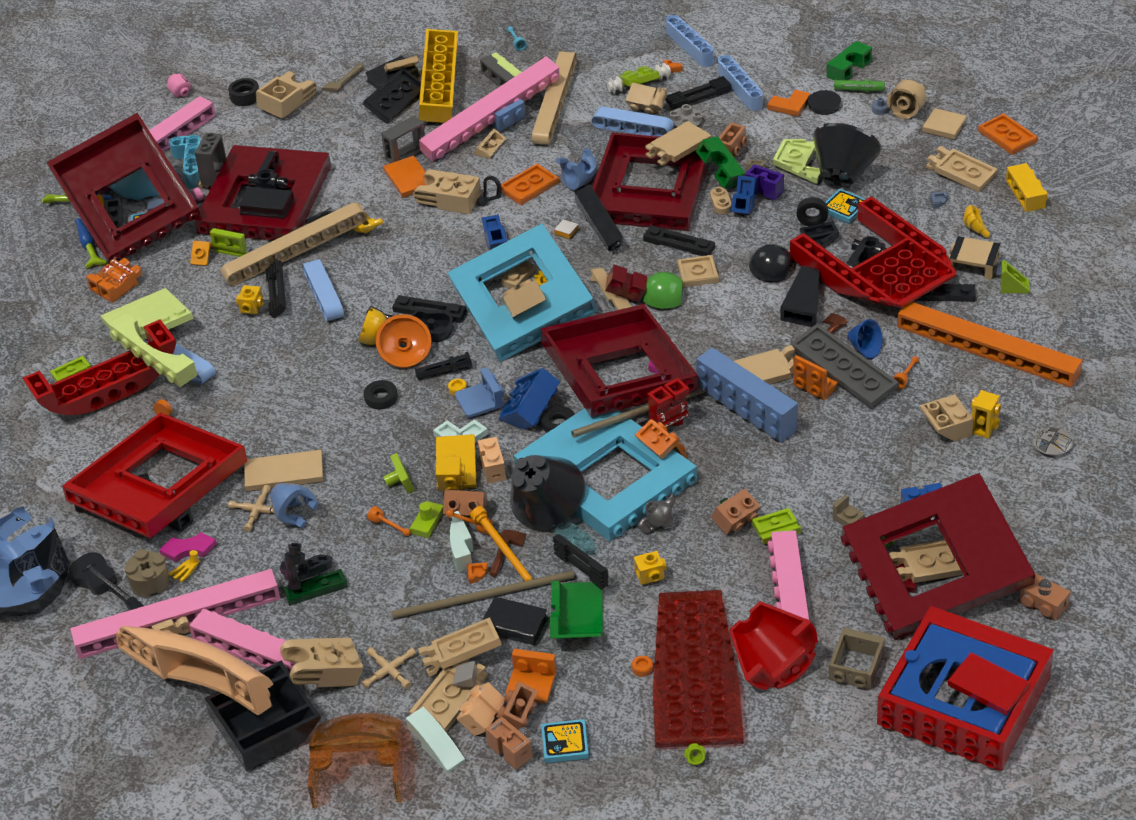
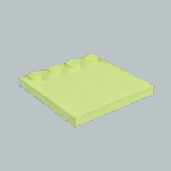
[101,288,194,340]

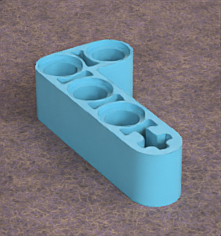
[169,135,201,188]

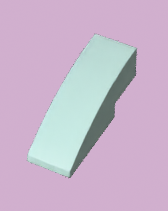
[450,511,473,572]
[406,707,465,773]

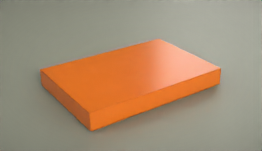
[978,113,1038,155]
[383,156,425,198]
[501,163,560,205]

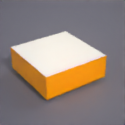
[554,219,579,239]

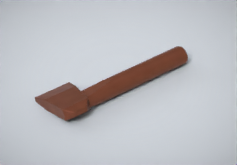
[823,313,847,334]
[489,529,526,577]

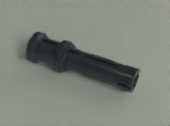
[414,351,472,380]

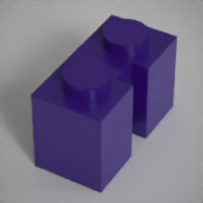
[745,164,784,201]

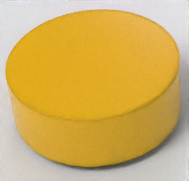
[448,379,467,396]

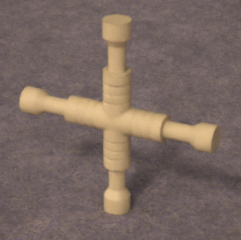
[228,485,286,532]
[361,647,416,689]

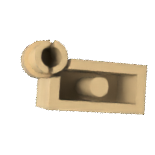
[626,83,667,114]

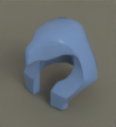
[556,148,597,190]
[270,483,319,528]

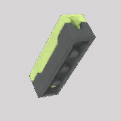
[480,52,522,87]

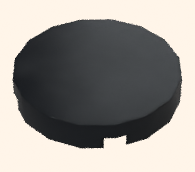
[808,90,841,115]

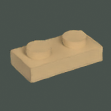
[501,261,536,290]

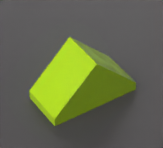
[1000,259,1030,294]

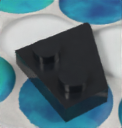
[799,221,839,247]

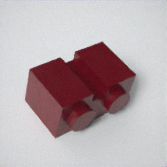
[605,264,647,303]

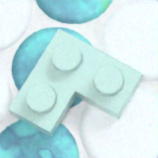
[433,419,488,443]

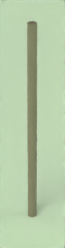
[571,387,706,438]
[392,570,574,619]

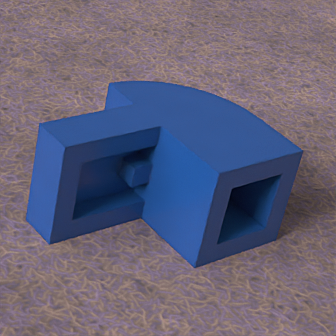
[731,175,757,214]
[481,214,507,250]

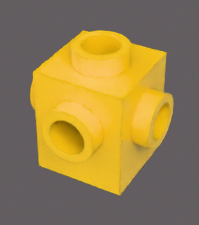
[236,285,264,314]
[634,551,667,585]

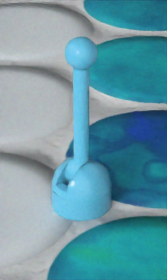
[507,26,527,51]

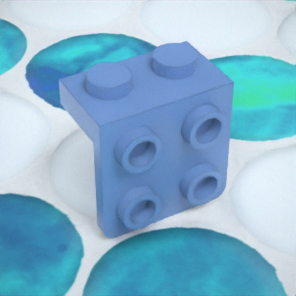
[491,99,525,132]
[455,367,504,418]

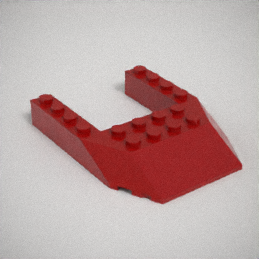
[790,196,957,308]

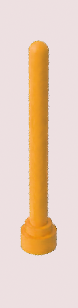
[470,506,532,581]

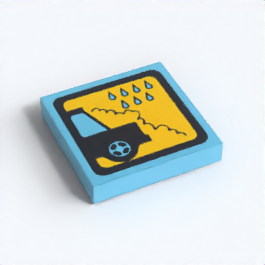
[825,189,865,224]
[541,719,589,763]

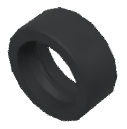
[228,78,259,106]

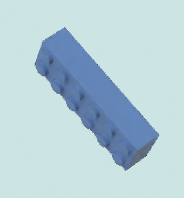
[696,348,798,443]

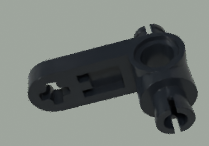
[248,151,288,189]
[846,236,887,268]
[280,543,333,590]

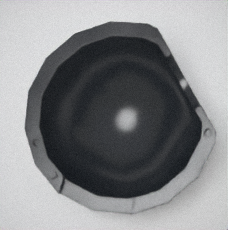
[749,244,793,281]

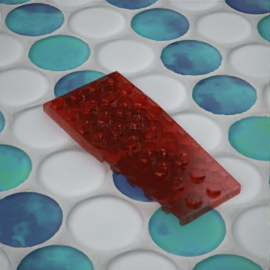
[653,590,744,748]

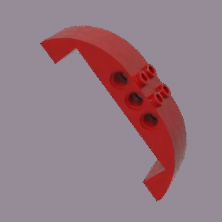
[23,319,176,415]

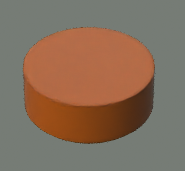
[153,399,173,416]
[632,656,653,677]

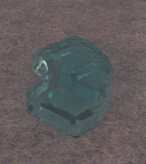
[555,522,595,555]

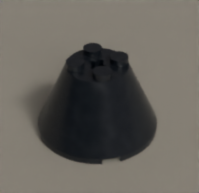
[813,123,881,188]
[510,455,586,531]

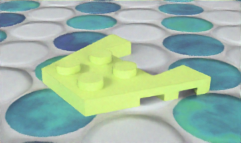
[773,139,821,183]

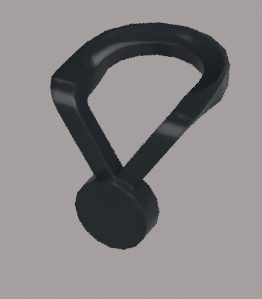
[477,175,502,206]

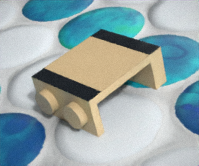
[947,236,1001,280]

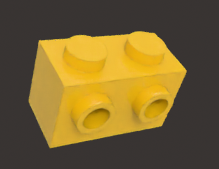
[971,390,1001,439]
[435,455,467,492]

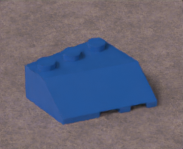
[498,368,560,429]

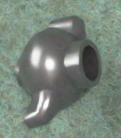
[637,493,676,534]

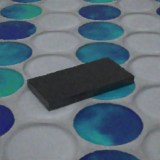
[362,68,421,124]

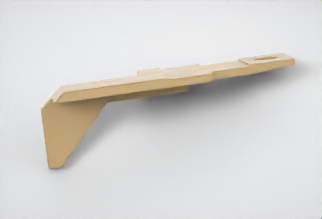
[590,267,632,310]

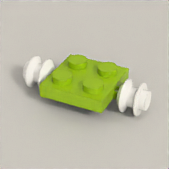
[607,63,671,94]

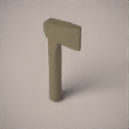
[322,63,364,92]

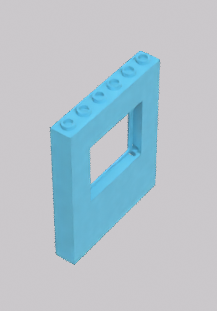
[447,223,598,362]
[514,408,697,541]

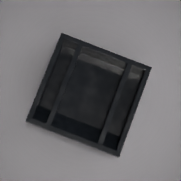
[204,660,321,771]

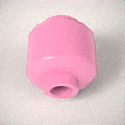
[167,74,191,97]

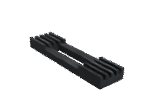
[665,76,731,109]
[643,225,715,256]
[265,259,286,318]
[392,295,467,323]
[553,534,609,589]

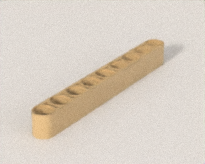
[532,52,577,145]
[221,202,367,286]

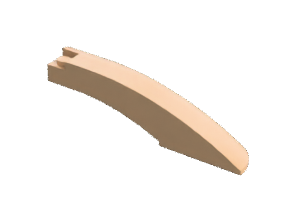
[116,626,273,715]

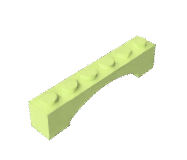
[108,313,198,387]

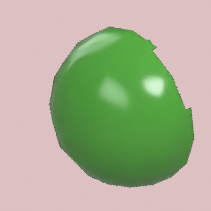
[642,271,683,309]

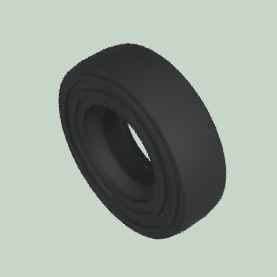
[796,197,829,226]
[363,380,398,409]
[541,406,575,433]

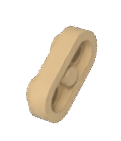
[710,187,732,214]

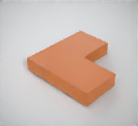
[767,90,811,116]

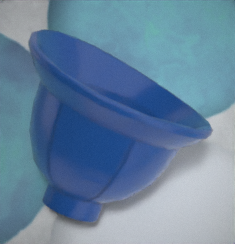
[847,319,882,359]

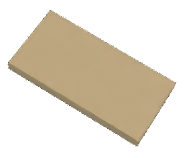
[244,450,324,491]

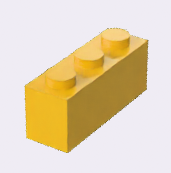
[1006,163,1048,212]

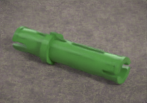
[834,79,885,93]

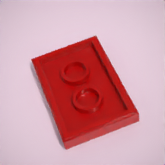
[948,652,1030,715]

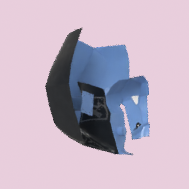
[0,506,70,615]

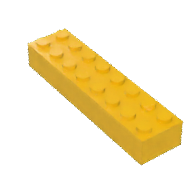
[419,29,458,123]

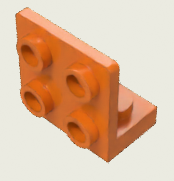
[793,355,838,400]
[635,419,688,459]
[505,649,557,703]

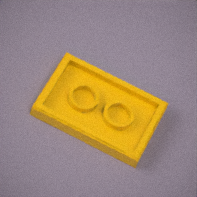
[436,434,477,491]

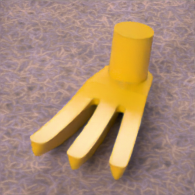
[169,550,199,583]

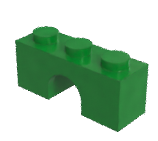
[826,41,872,81]
[696,136,745,189]

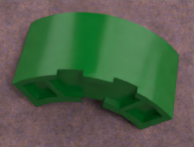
[550,581,603,639]

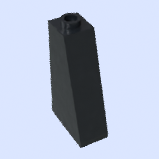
[575,184,623,250]
[780,266,819,327]

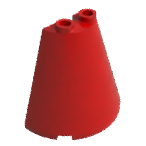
[729,601,818,690]

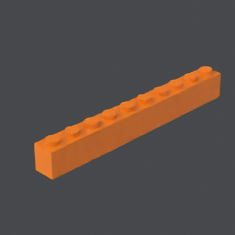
[898,302,1083,388]

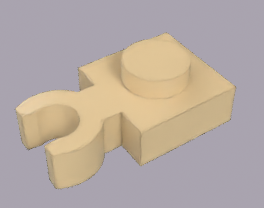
[152,616,190,634]

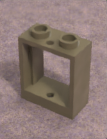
[829,628,885,690]

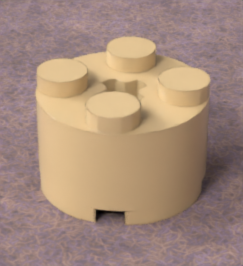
[887,80,926,119]

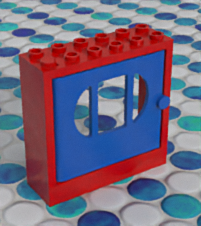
[877,606,1054,771]

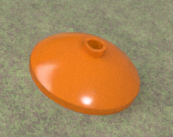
[376,314,431,368]

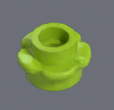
[684,743,706,765]

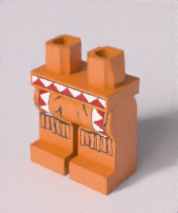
[86,258,142,303]

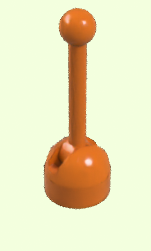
[893,356,919,389]
[367,506,410,536]
[446,510,493,535]

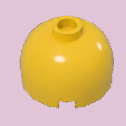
[358,307,387,345]

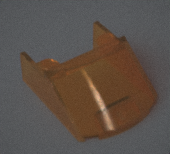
[308,713,404,808]

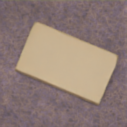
[473,129,507,159]

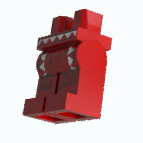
[647,378,689,432]

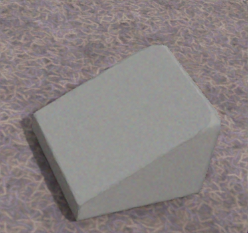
[453,661,478,687]

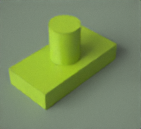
[383,453,415,493]
[410,501,444,538]

